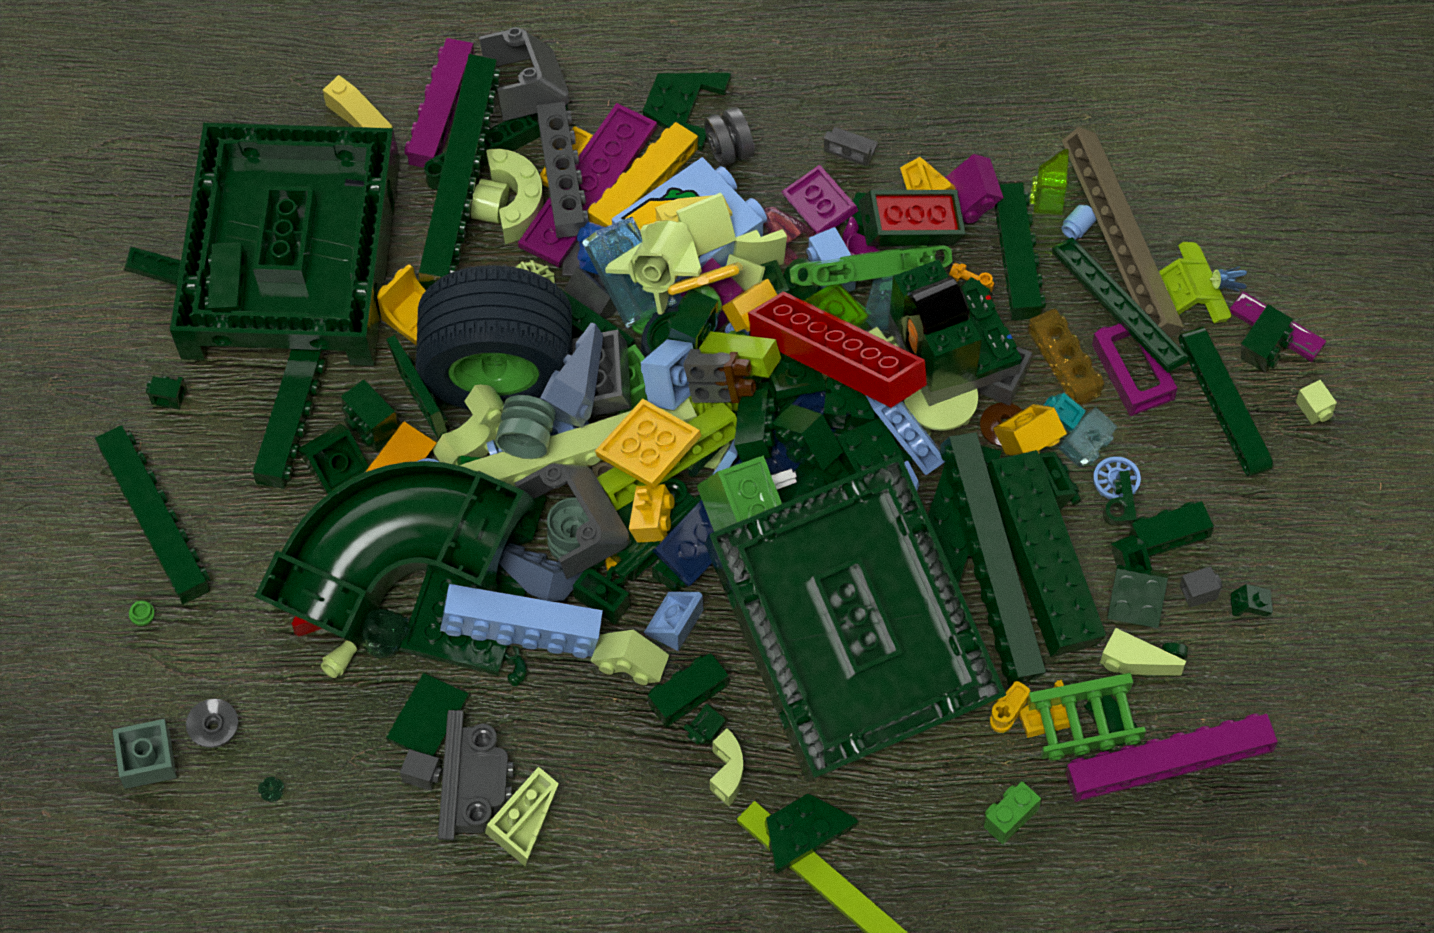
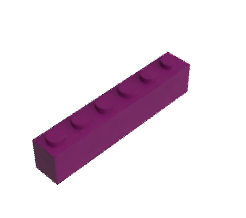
[404,38,475,168]

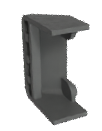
[479,27,570,121]
[514,463,630,579]

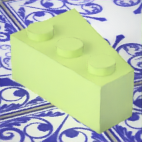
[485,767,559,866]

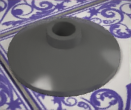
[186,699,238,748]

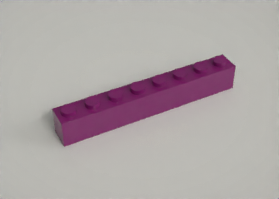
[1065,714,1278,802]

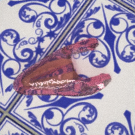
[764,207,816,265]

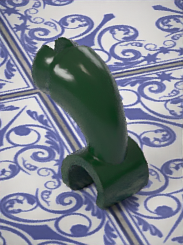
[504,646,527,686]

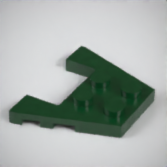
[643,73,731,151]

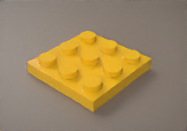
[595,399,701,489]

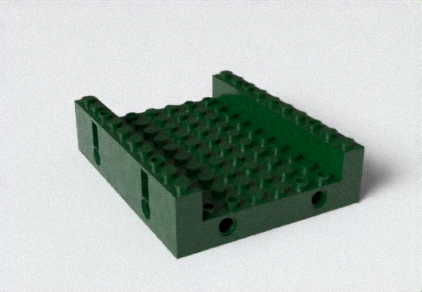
[170,122,400,366]
[704,455,1006,782]

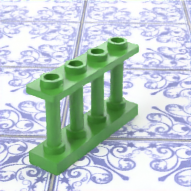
[1027,673,1146,761]

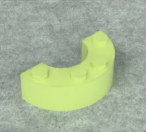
[486,149,544,244]
[433,384,504,465]

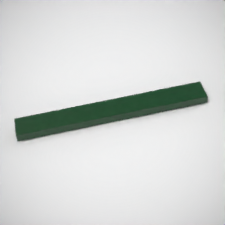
[1052,237,1188,373]

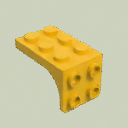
[377,264,426,345]

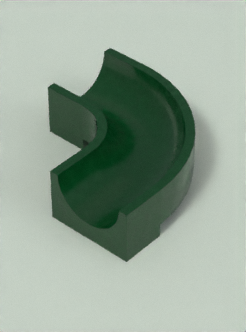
[254,461,537,646]

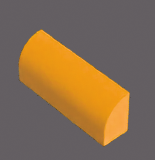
[366,422,437,472]

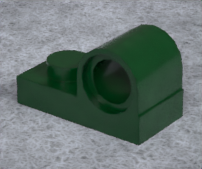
[1102,470,1137,526]

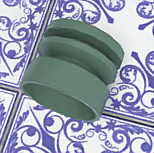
[495,395,556,459]
[547,498,590,560]

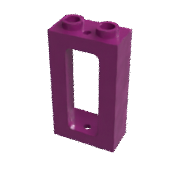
[1092,323,1177,416]

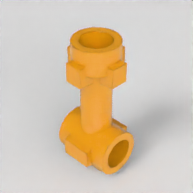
[949,262,994,292]

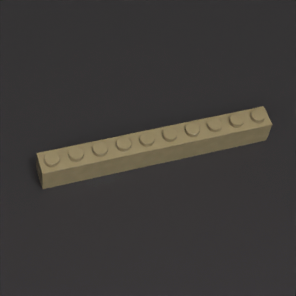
[1062,127,1184,338]

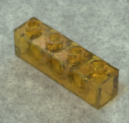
[1028,308,1104,406]

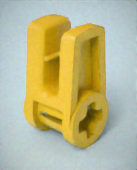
[990,681,1030,733]

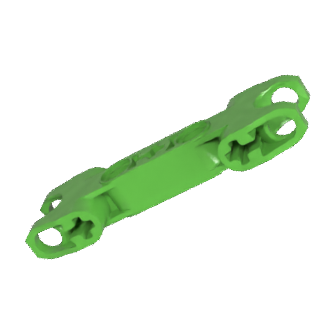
[790,246,953,286]

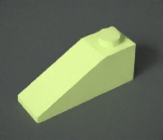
[1100,628,1186,676]

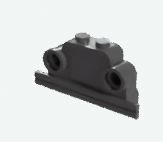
[438,710,514,840]

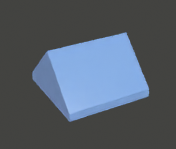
[644,592,703,651]

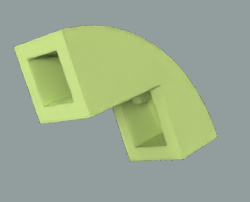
[710,728,743,806]

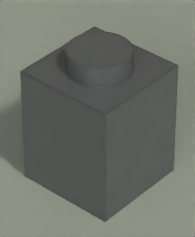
[1180,566,1222,608]
[400,749,443,791]

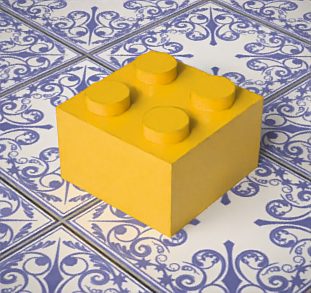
[993,404,1067,456]

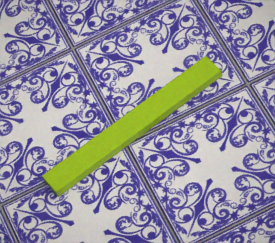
[737,801,908,933]

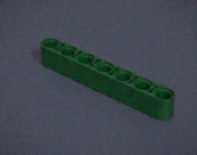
[424,104,569,190]
[1179,327,1273,477]

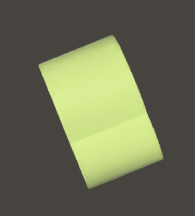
[471,179,509,224]

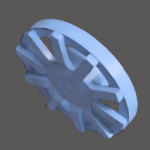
[1093,457,1141,499]

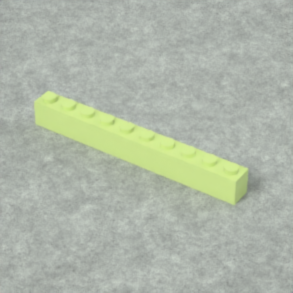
[459,398,697,487]

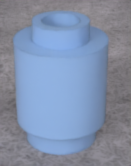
[1061,205,1096,240]

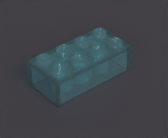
[582,217,677,328]

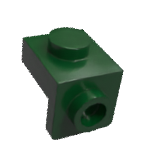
[1231,584,1273,617]
[683,703,728,745]

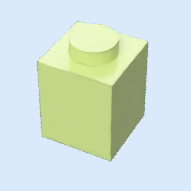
[1296,380,1337,424]

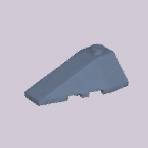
[540,323,603,428]
[499,542,584,602]

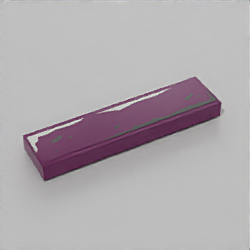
[1230,291,1326,362]

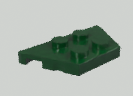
[765,794,859,874]

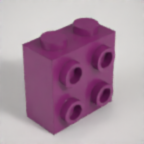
[945,154,1003,224]

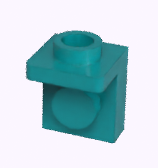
[1043,393,1086,431]

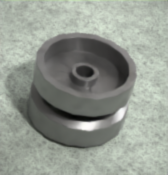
[704,107,755,167]

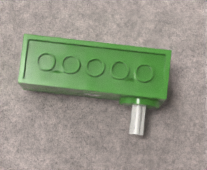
[697,456,797,532]

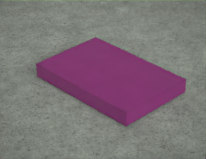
[781,165,859,234]

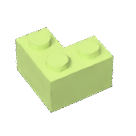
[591,630,669,685]

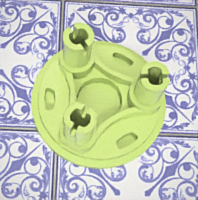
[903,389,978,436]

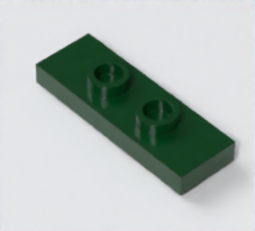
[124,246,181,285]

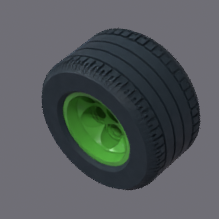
[416,265,572,410]

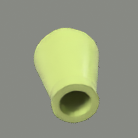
[321,640,357,678]

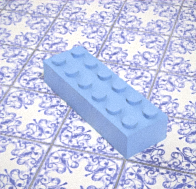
[440,584,603,658]

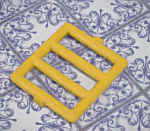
[667,262,743,295]

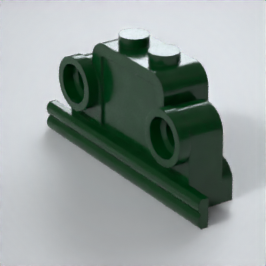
[610,478,701,581]

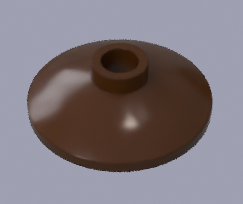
[980,402,1023,447]

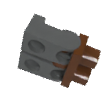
[683,349,756,403]

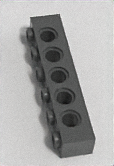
[536,101,589,238]

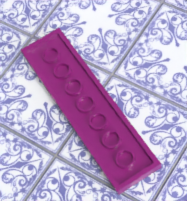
[518,103,657,267]

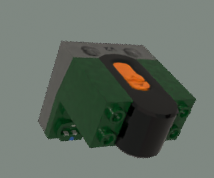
[888,259,1022,406]

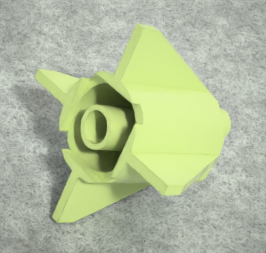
[605,220,701,314]

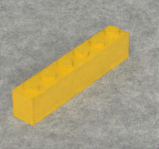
[587,122,698,229]

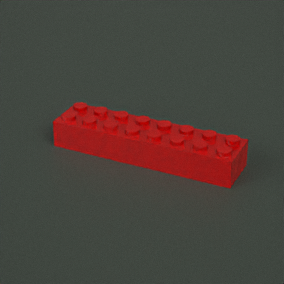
[748,291,927,408]

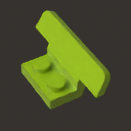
[1159,242,1231,324]

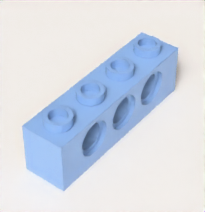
[866,396,945,475]

